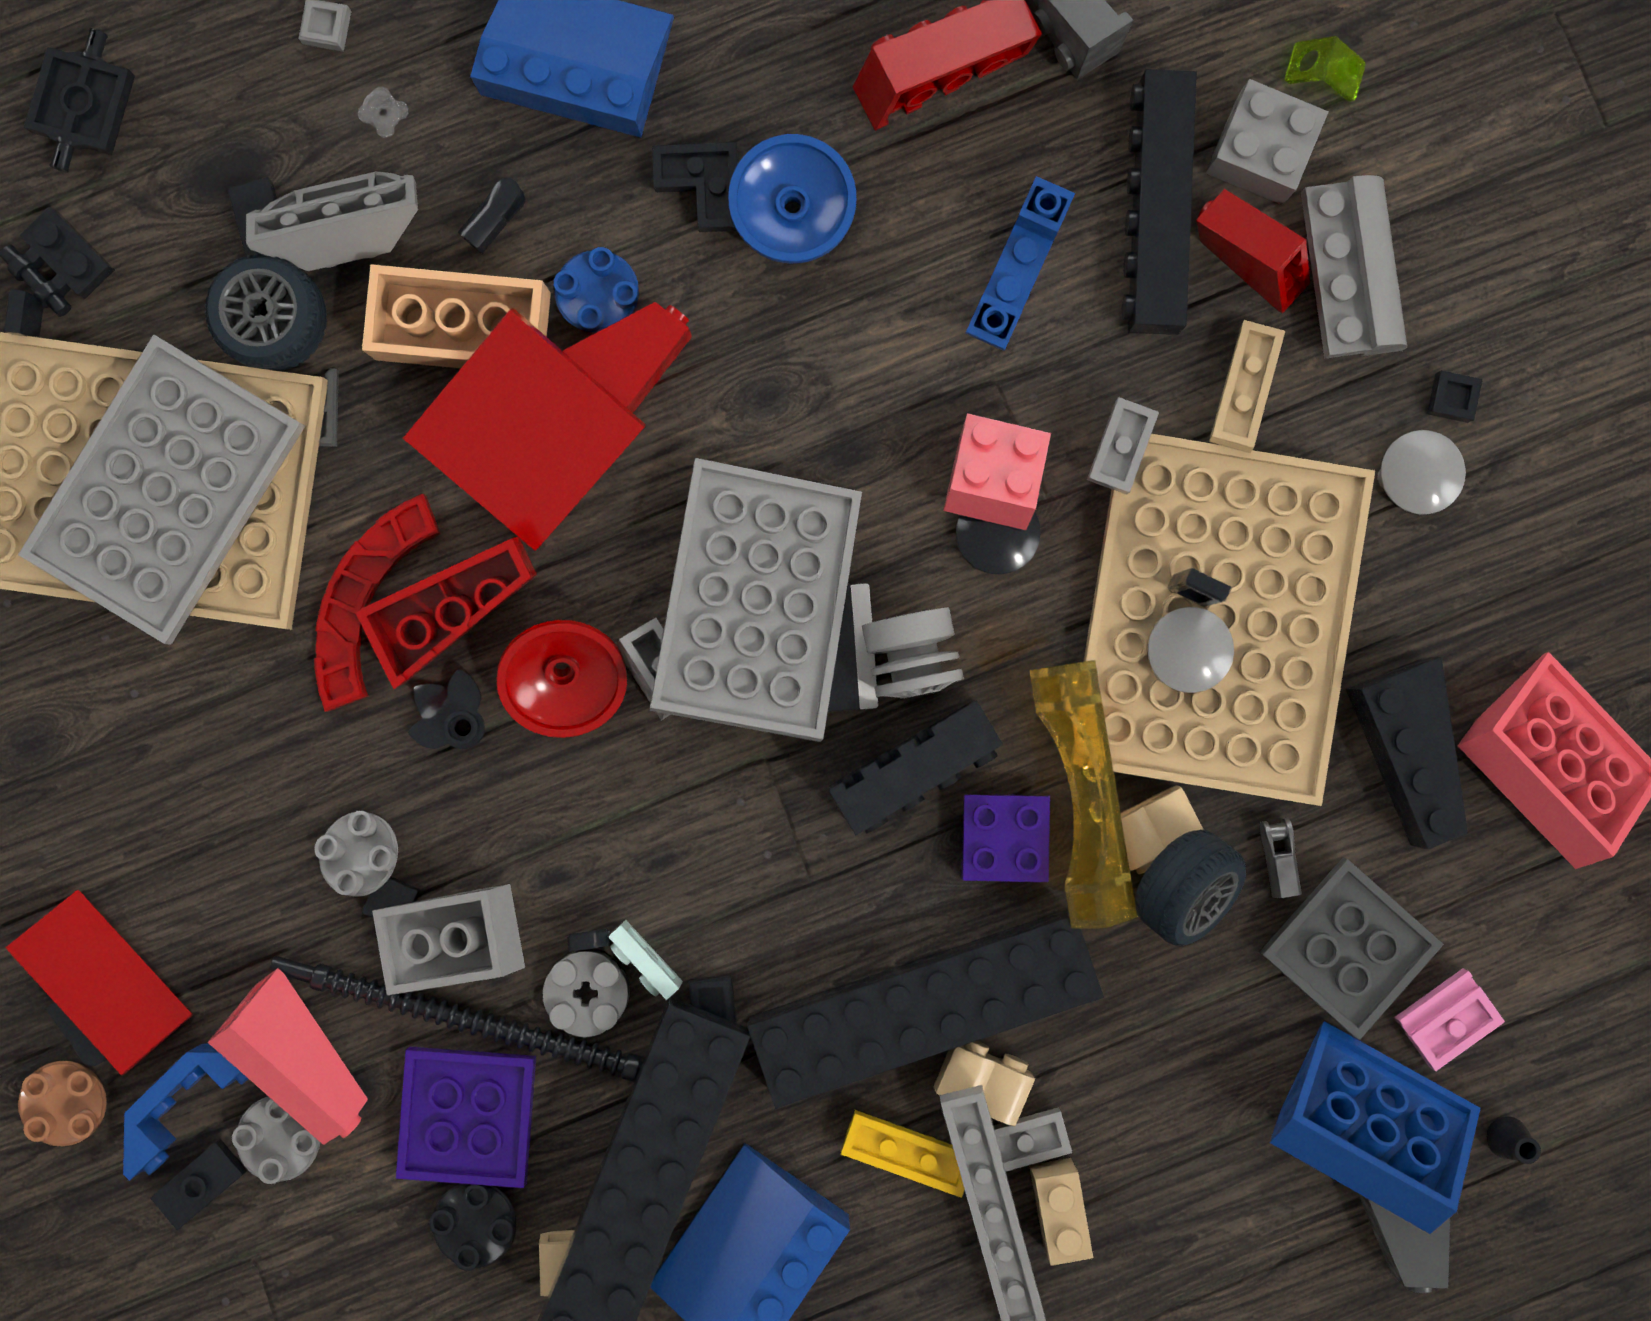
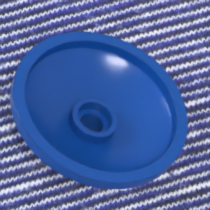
[728,134,857,263]

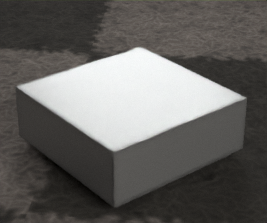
[298,0,351,52]

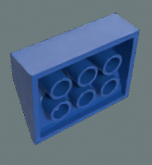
[470,0,674,138]
[1270,1021,1481,1234]
[650,1143,850,1321]

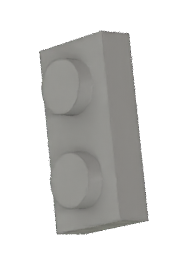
[1087,397,1159,495]
[993,1107,1072,1171]

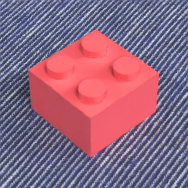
[943,413,1051,530]

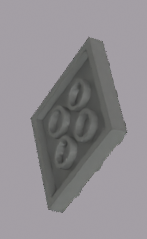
[1259,858,1444,1040]

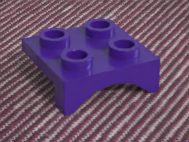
[961,794,1050,882]

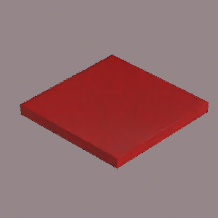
[403,308,646,551]

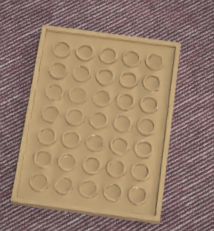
[0,332,328,630]
[1067,434,1375,806]

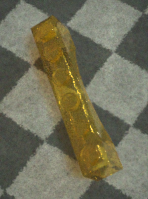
[1029,660,1137,929]

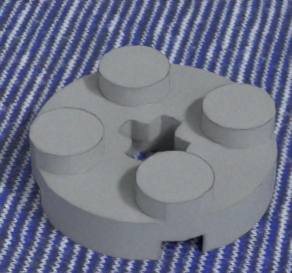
[543,949,630,1037]

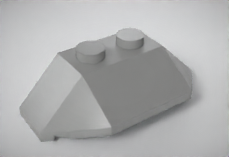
[246,172,418,271]

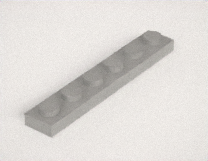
[940,1085,1046,1321]

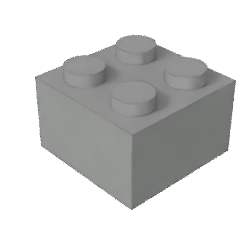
[1206,79,1329,205]

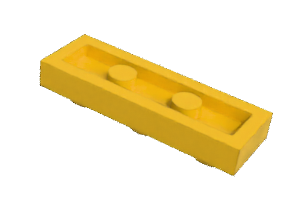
[841,1110,965,1198]

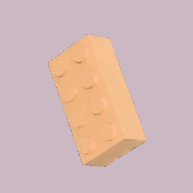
[362,264,551,368]

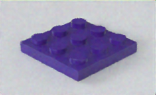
[396,1047,536,1188]

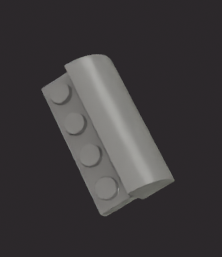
[1301,175,1407,359]

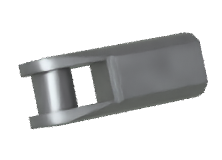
[1260,818,1302,898]

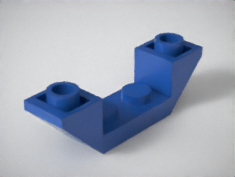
[965,176,1075,351]
[123,1044,248,1181]

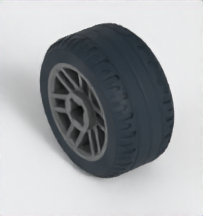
[205,254,327,371]
[1135,829,1246,946]

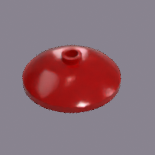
[497,620,627,738]

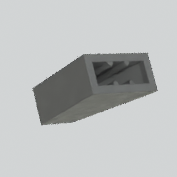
[1358,1193,1450,1293]

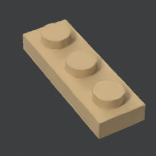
[1209,320,1285,453]

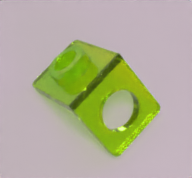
[1285,36,1366,101]

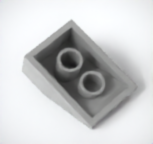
[372,884,525,995]

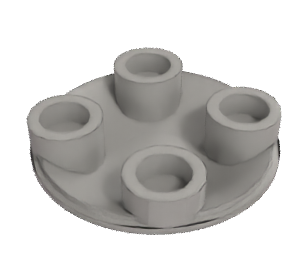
[1378,430,1466,515]
[1148,607,1234,693]
[315,811,398,897]
[232,1096,320,1184]

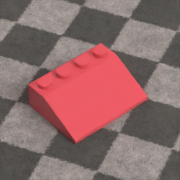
[1457,652,1651,869]

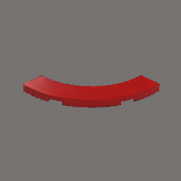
[314,494,441,712]

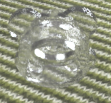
[358,87,409,138]

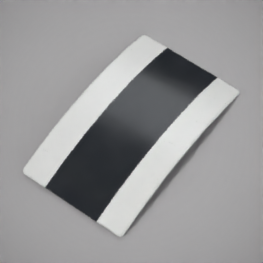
[828,584,878,712]

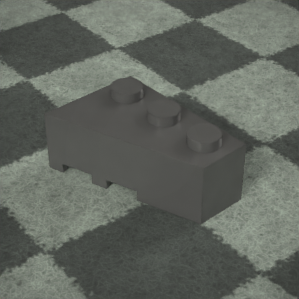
[1025,0,1134,80]

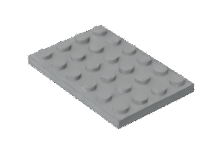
[18,334,305,645]
[649,458,862,742]

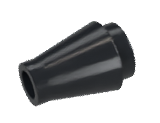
[1487,1116,1541,1164]

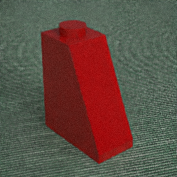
[1196,189,1310,314]
[563,302,692,413]

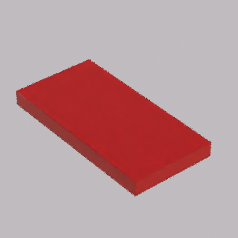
[5,890,193,1075]

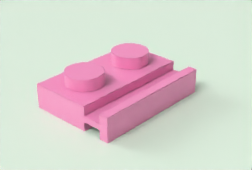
[1394,968,1505,1071]

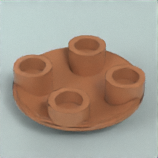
[18,1061,107,1146]

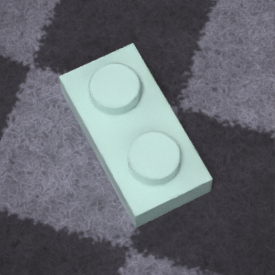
[608,920,683,1000]

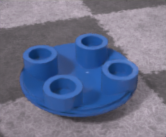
[554,247,639,333]

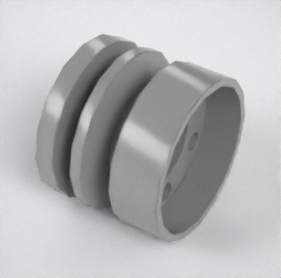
[862,607,964,699]

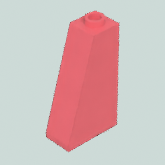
[208,968,368,1145]

